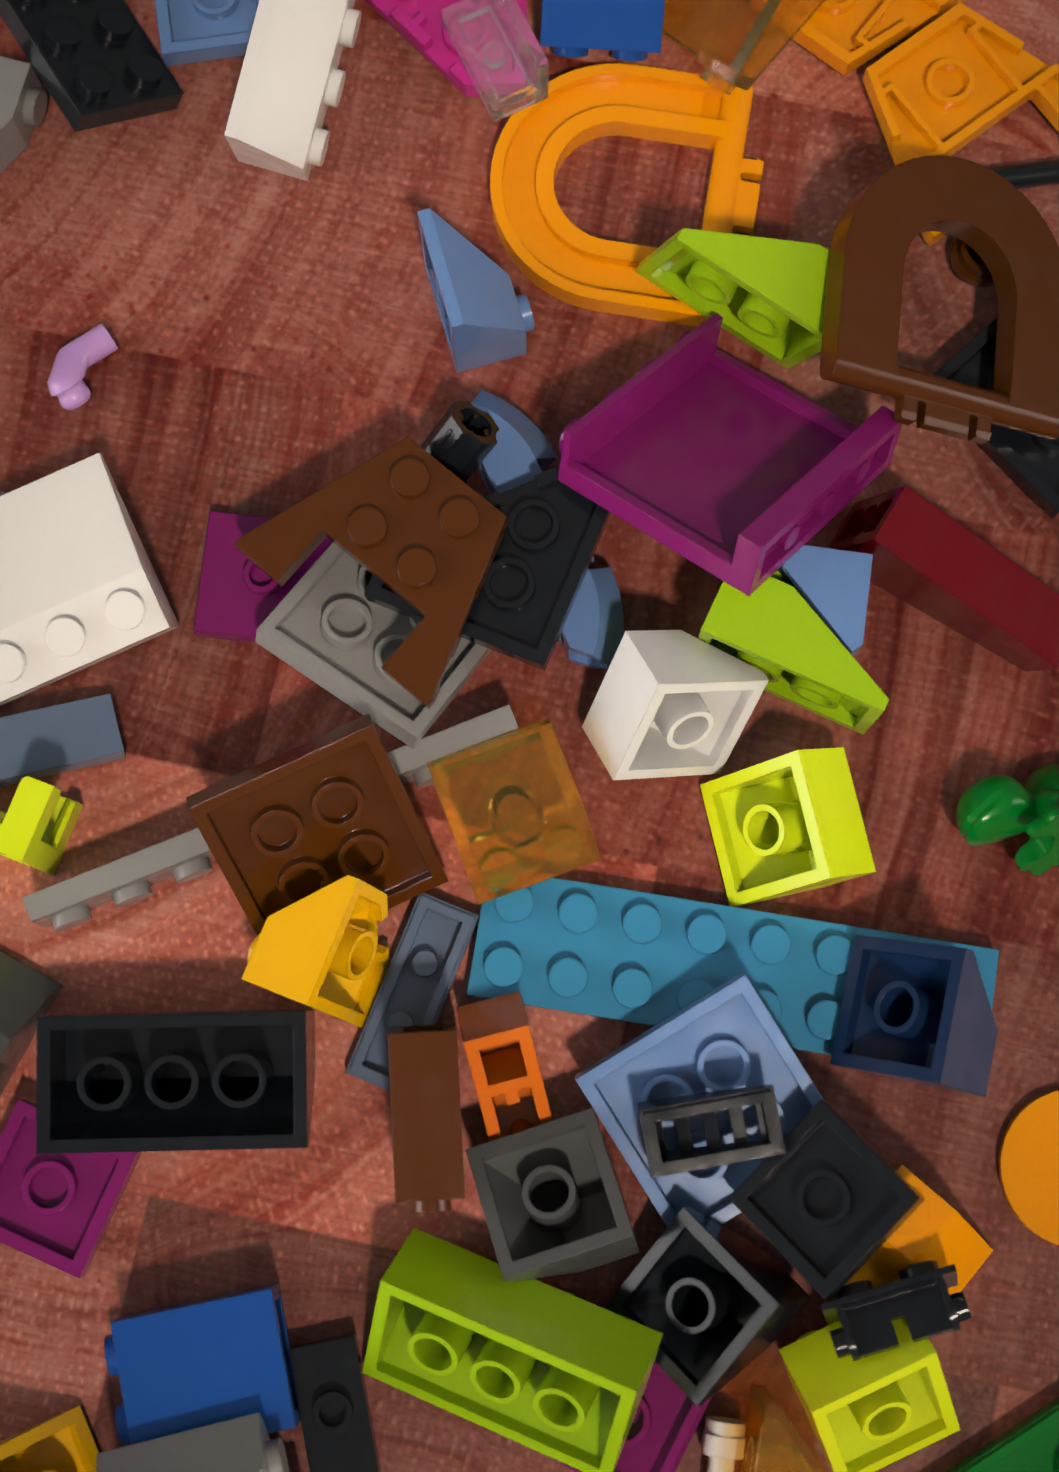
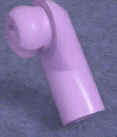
[47,323,118,410]

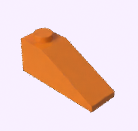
[456,991,553,1142]

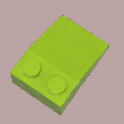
[635,228,830,370]
[698,571,889,735]

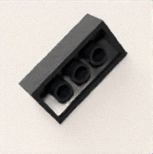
[36,1009,315,1154]

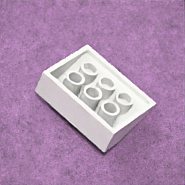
[0,453,180,706]

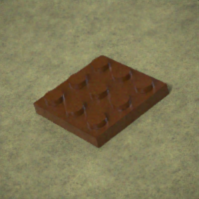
[186,714,448,935]

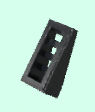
[637,1084,786,1178]

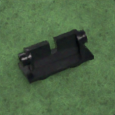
[821,1260,972,1361]

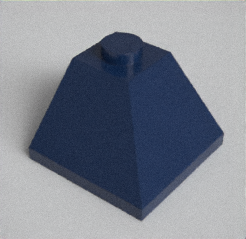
[830,935,998,1097]

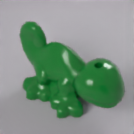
[956,763,1059,876]

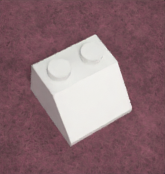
[582,630,769,781]

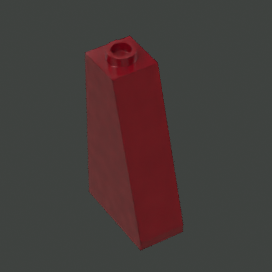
[828,485,1059,672]

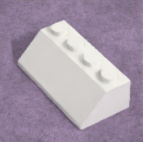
[224,0,361,181]

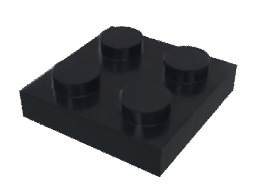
[729,1100,925,1299]

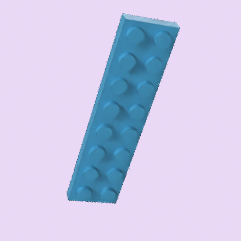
[467,867,999,1056]

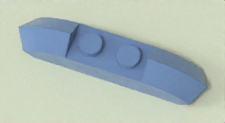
[471,390,624,670]

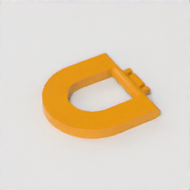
[490,63,764,327]

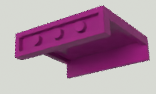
[558,313,902,596]

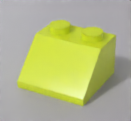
[700,747,876,907]
[779,1318,961,1472]

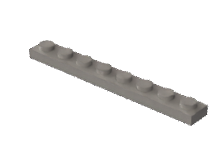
[22,704,519,932]

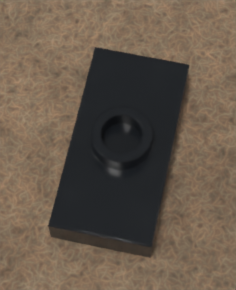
[288,1333,381,1472]

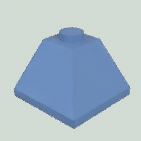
[417,208,535,373]

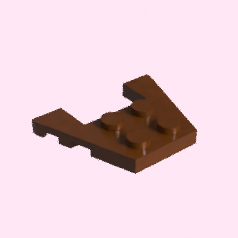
[234,436,508,709]

